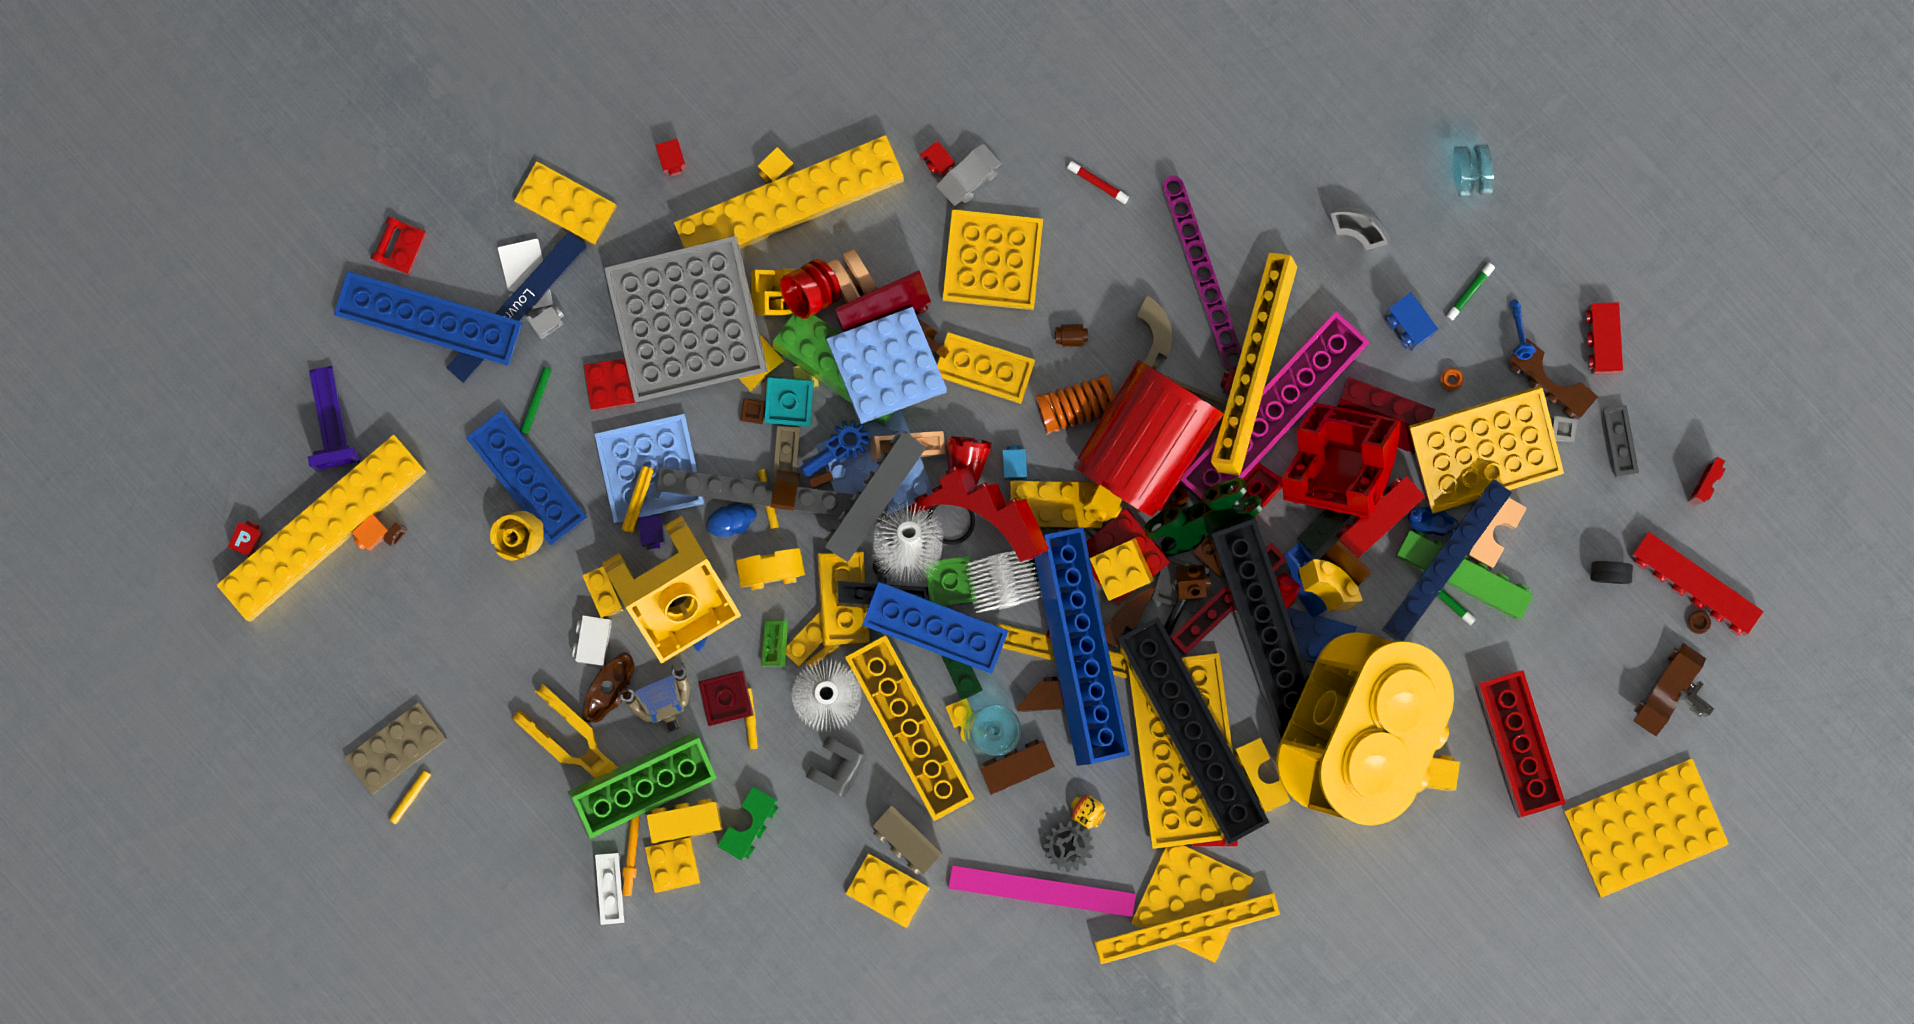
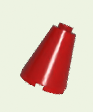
[946,436,992,486]

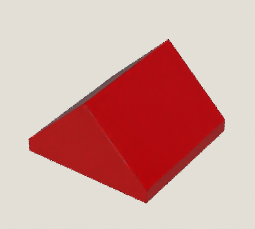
[1232,463,1282,518]

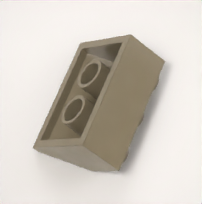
[873,805,943,875]

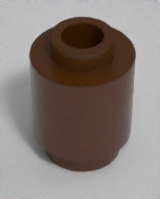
[1055,324,1088,347]

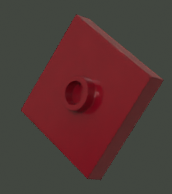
[698,671,754,727]

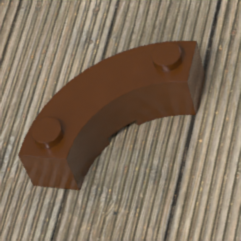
[1633,643,1706,737]

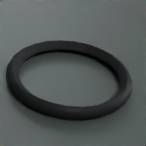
[927,505,976,545]

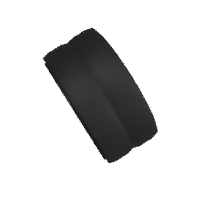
[1590,561,1633,584]

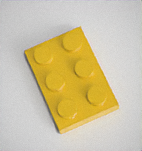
[846,853,929,928]

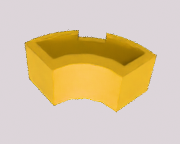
[736,548,805,590]
[1299,559,1363,612]

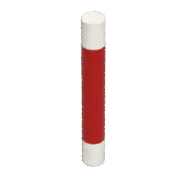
[1067,161,1130,204]

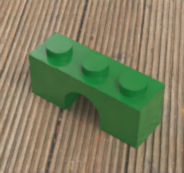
[717,787,779,861]

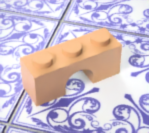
[1467,498,1527,570]

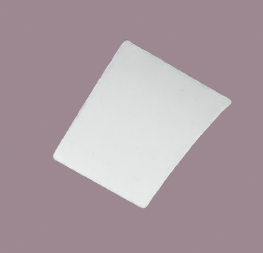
[498,239,553,310]

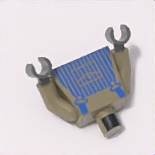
[618,663,690,733]

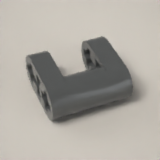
[806,736,866,798]

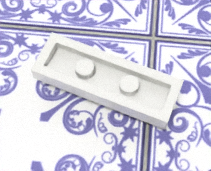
[595,853,625,925]

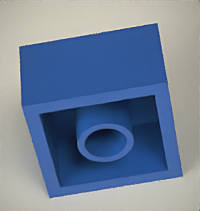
[1384,292,1439,351]

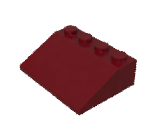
[835,270,931,332]

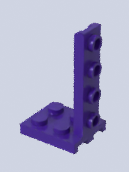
[308,366,362,472]

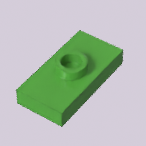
[761,620,788,667]

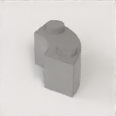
[936,144,1002,206]
[1330,207,1390,250]

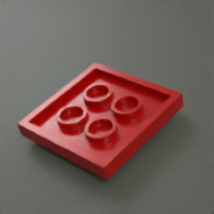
[1086,508,1171,605]

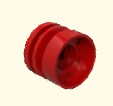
[780,259,841,319]

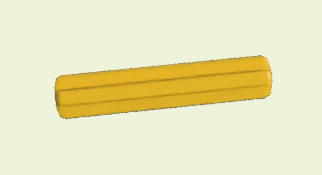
[621,466,654,533]

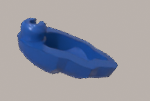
[706,503,757,538]
[1408,507,1459,536]

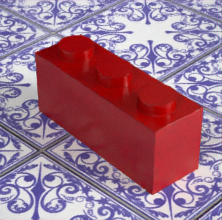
[1585,302,1623,375]

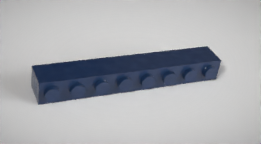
[1381,479,1512,642]

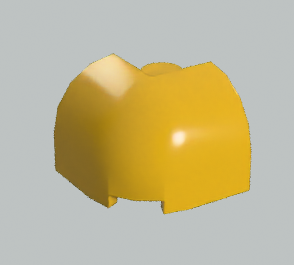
[750,269,795,316]

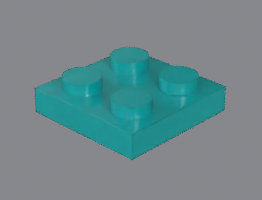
[764,376,814,427]

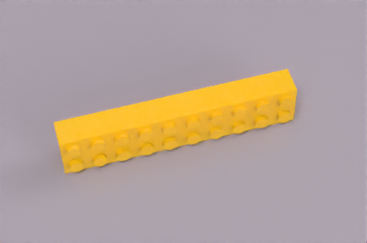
[674,135,904,249]
[217,435,427,622]

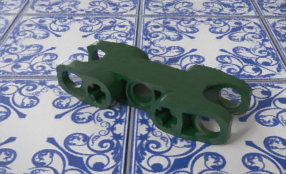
[1144,478,1263,556]

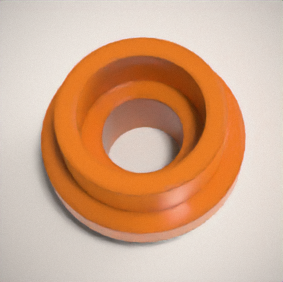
[1440,368,1464,391]

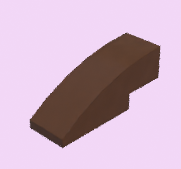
[1104,587,1155,648]

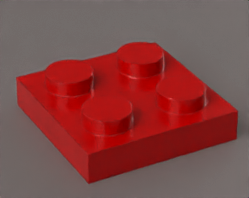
[584,358,637,411]
[1688,457,1726,506]

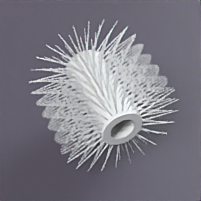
[872,502,943,586]
[964,551,1042,613]
[792,659,861,732]

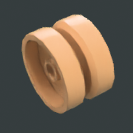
[827,249,877,303]

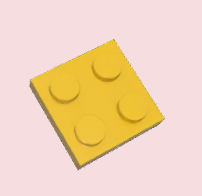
[645,837,700,893]

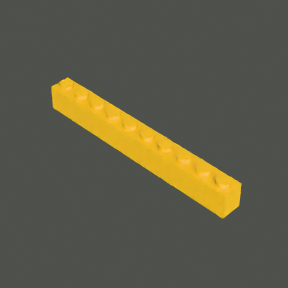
[1211,252,1297,476]

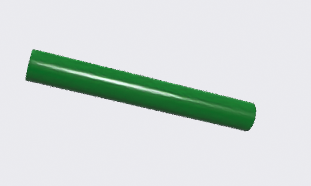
[520,367,552,434]

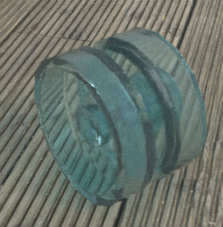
[1453,143,1493,197]
[964,705,1021,757]

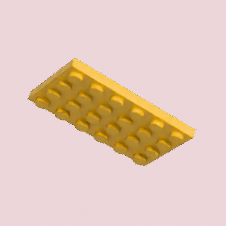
[1408,386,1564,514]
[1563,758,1729,898]

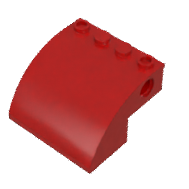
[1281,402,1401,518]

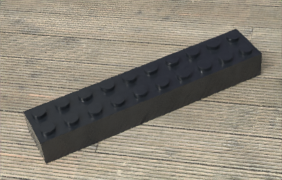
[1207,515,1309,744]
[1115,617,1270,846]

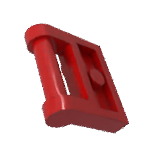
[370,217,426,275]

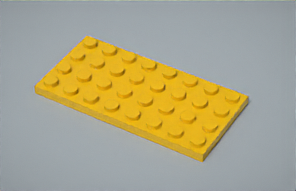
[1127,653,1243,849]

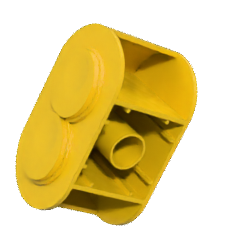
[1276,632,1454,825]

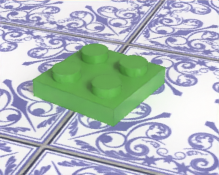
[925,556,977,606]

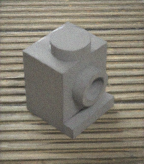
[527,305,564,340]

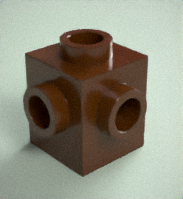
[1176,565,1211,599]

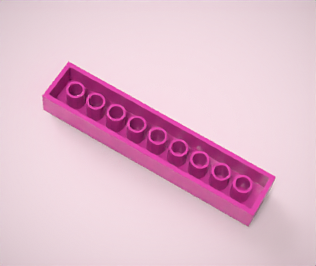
[1180,311,1370,501]

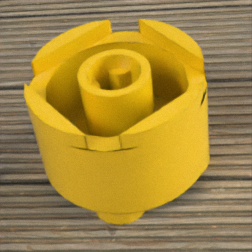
[490,511,544,561]

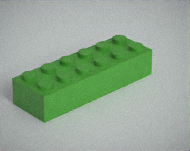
[773,314,896,427]
[567,732,717,839]

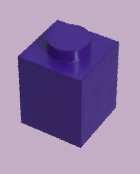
[638,515,665,550]

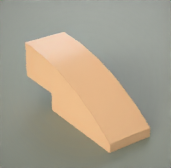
[869,431,946,462]

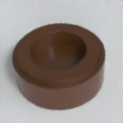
[1687,611,1711,634]

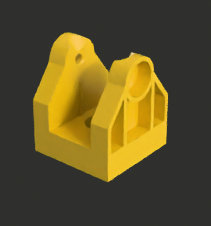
[602,515,741,664]

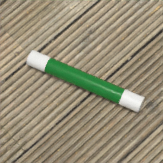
[1445,262,1495,321]
[1437,589,1476,626]

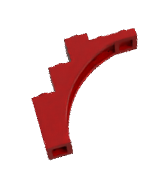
[908,466,1050,562]

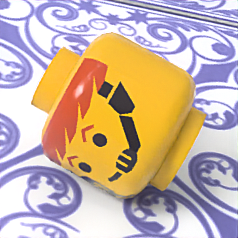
[1070,794,1106,829]

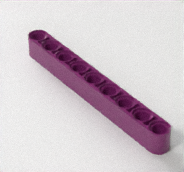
[1162,176,1242,371]

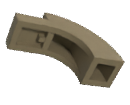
[1136,296,1172,370]

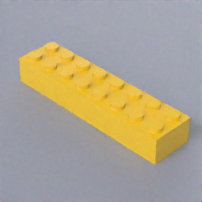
[845,635,975,821]

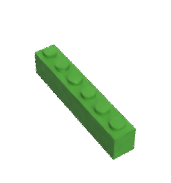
[1395,530,1533,621]

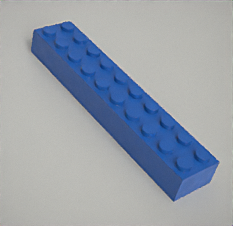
[1034,527,1130,766]

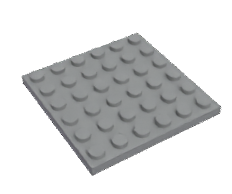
[604,236,768,403]

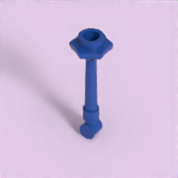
[1509,299,1536,360]

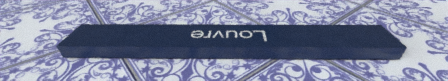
[446,232,587,384]

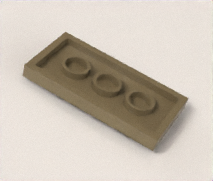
[344,702,447,795]

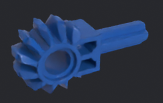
[801,420,870,477]

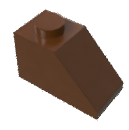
[1017,677,1064,712]

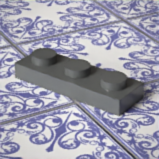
[1603,405,1639,477]

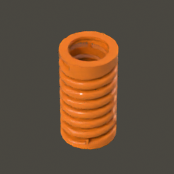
[1035,374,1115,435]

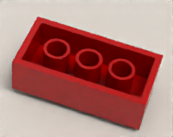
[1335,476,1426,558]

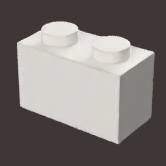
[572,615,612,667]

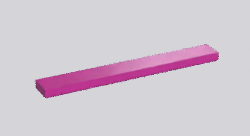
[949,866,1136,917]

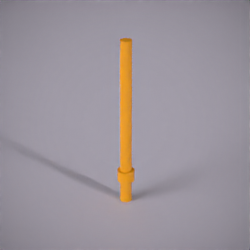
[622,756,640,896]

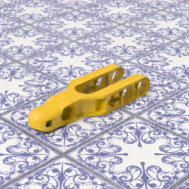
[511,683,618,778]

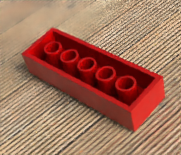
[1476,670,1566,818]

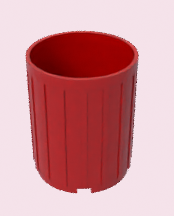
[1074,359,1224,517]

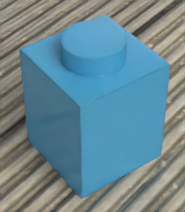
[1002,445,1027,480]

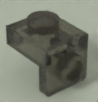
[1683,681,1714,717]

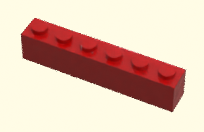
[1630,532,1764,636]

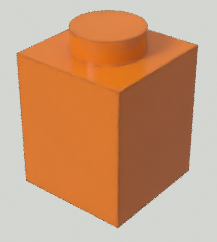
[352,514,389,551]

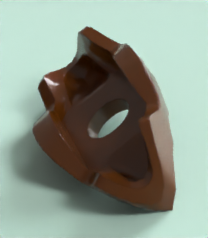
[582,652,634,723]

